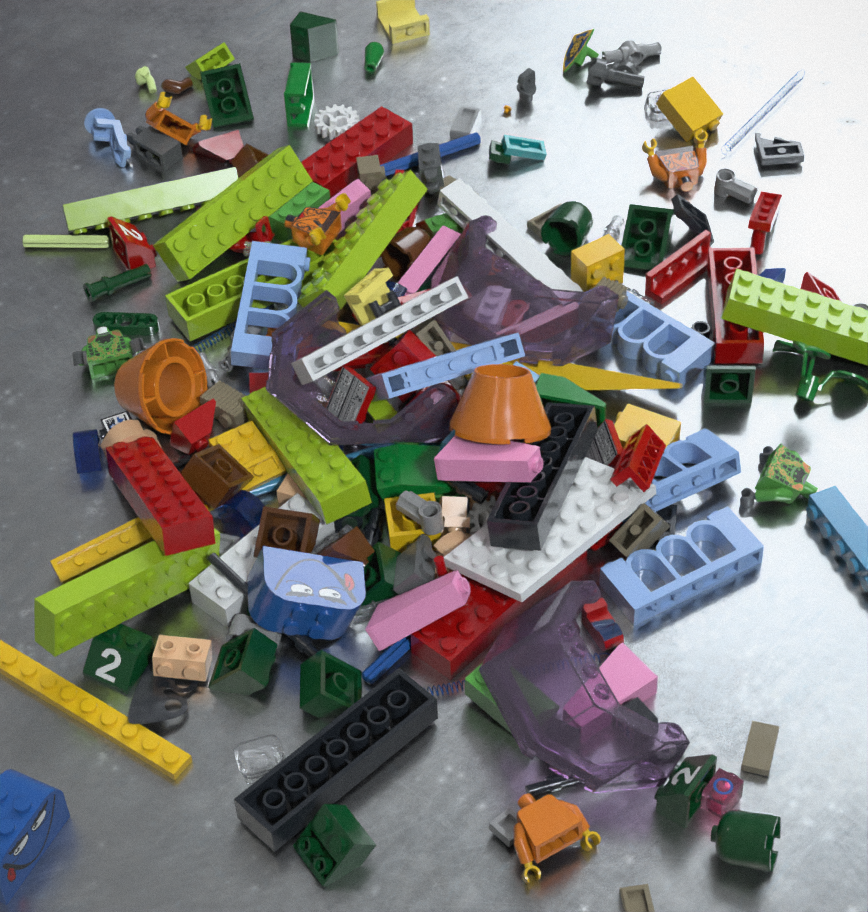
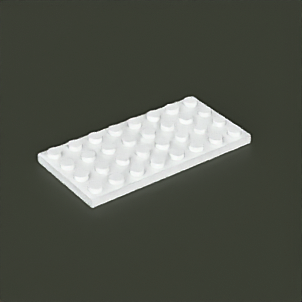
[444,457,657,602]

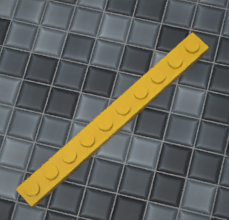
[50,450,286,585]
[0,640,192,780]

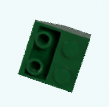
[293,804,376,887]

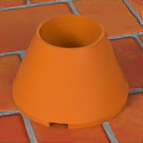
[114,338,207,435]
[449,364,551,444]

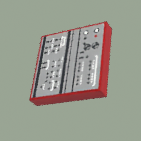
[325,365,376,432]
[585,419,623,469]

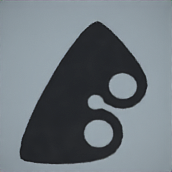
[128,660,198,724]

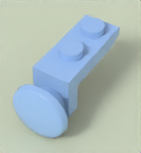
[84,108,131,167]

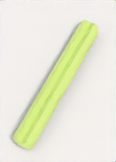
[22,234,110,248]

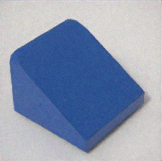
[759,268,786,283]

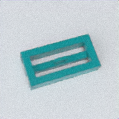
[501,135,547,161]

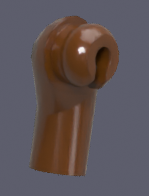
[161,77,193,94]

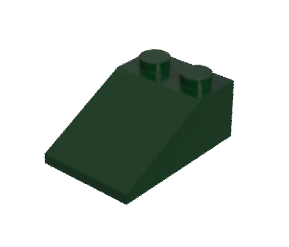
[200,63,254,129]
[621,204,676,271]

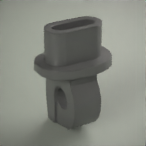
[607,61,638,75]
[516,68,536,102]

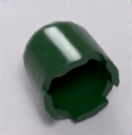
[541,201,594,256]
[711,809,781,872]

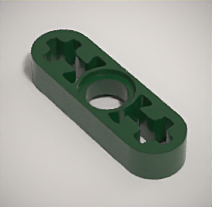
[92,312,160,336]

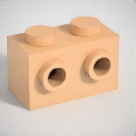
[152,635,212,681]

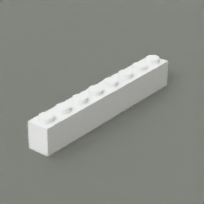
[437,178,583,308]
[291,276,468,385]

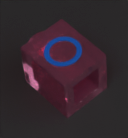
[701,768,744,818]

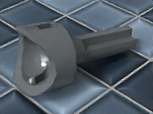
[586,58,645,88]

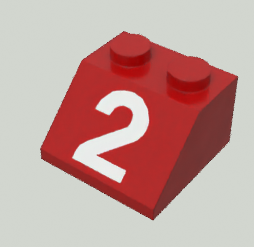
[107,216,157,270]

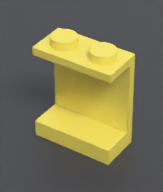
[376,0,430,44]
[344,268,393,343]

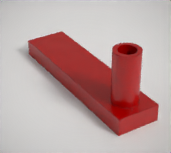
[748,191,783,254]

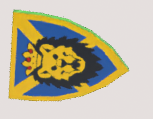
[563,29,599,72]

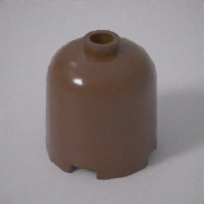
[379,226,432,281]

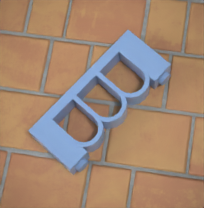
[231,241,311,372]
[574,291,715,390]
[366,333,525,402]
[622,428,741,526]
[599,506,764,626]

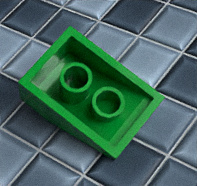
[536,373,606,428]
[374,444,456,502]

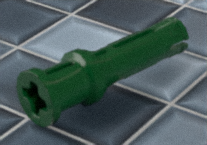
[83,264,152,303]

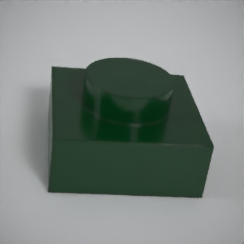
[489,140,512,164]

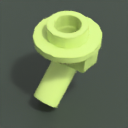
[135,66,157,94]

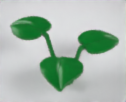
[773,339,868,402]

